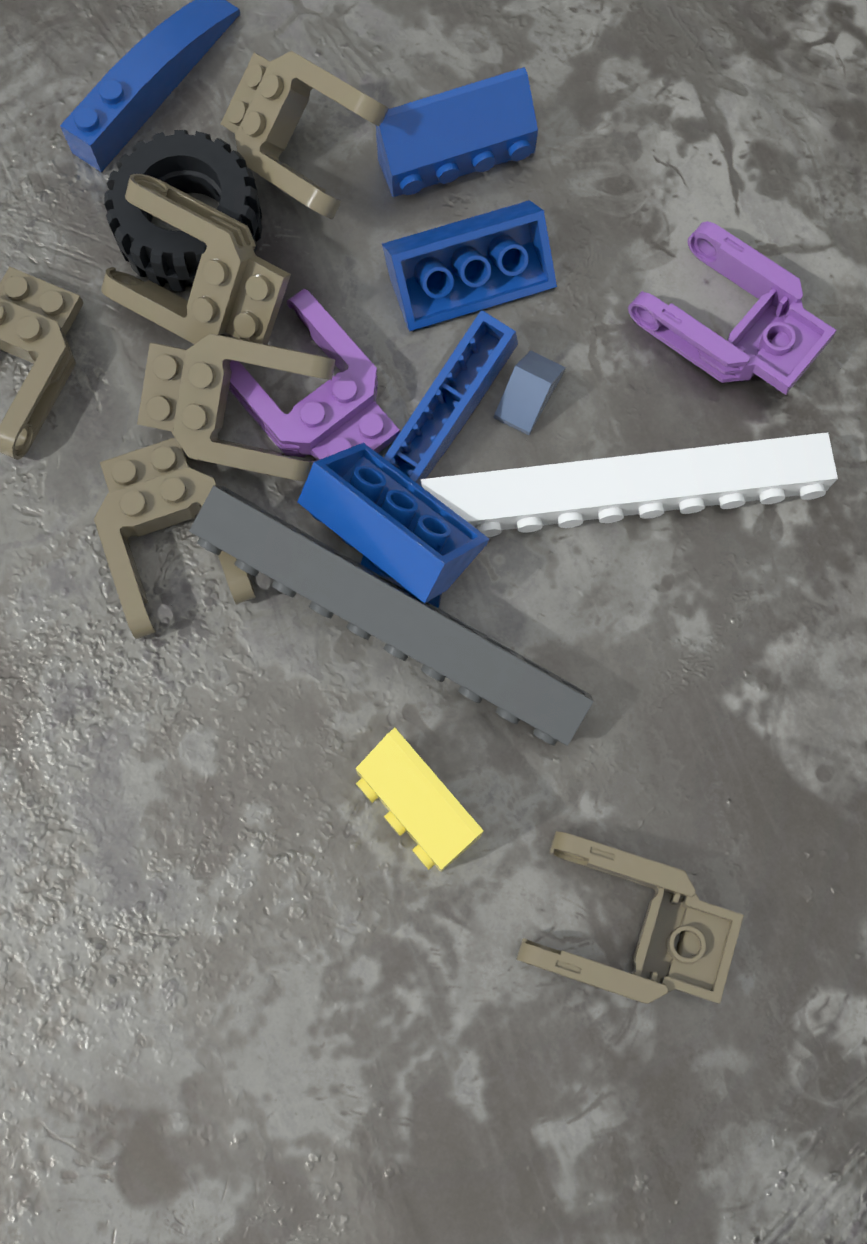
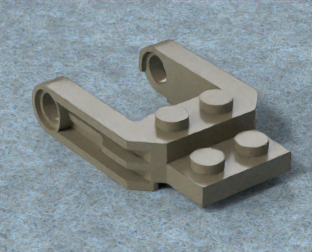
[220,51,389,219]
[101,174,291,345]
[0,266,84,460]
[137,334,336,482]
[94,437,256,639]
[516,831,744,1004]

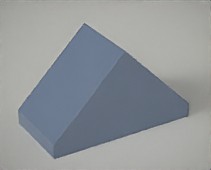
[494,350,566,435]

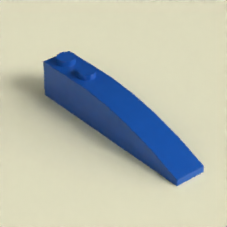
[60,0,240,173]
[383,310,518,486]

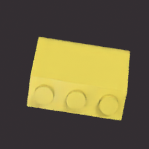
[356,728,483,872]

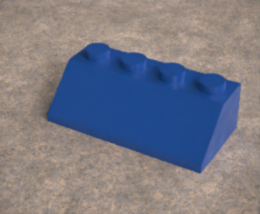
[376,67,538,198]
[382,200,557,331]
[297,442,489,604]

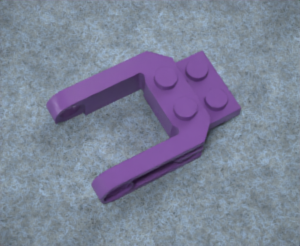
[628,221,836,395]
[229,289,400,460]

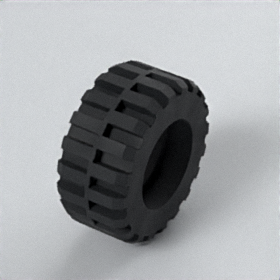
[104,130,262,292]

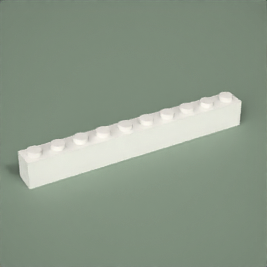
[421,432,838,537]

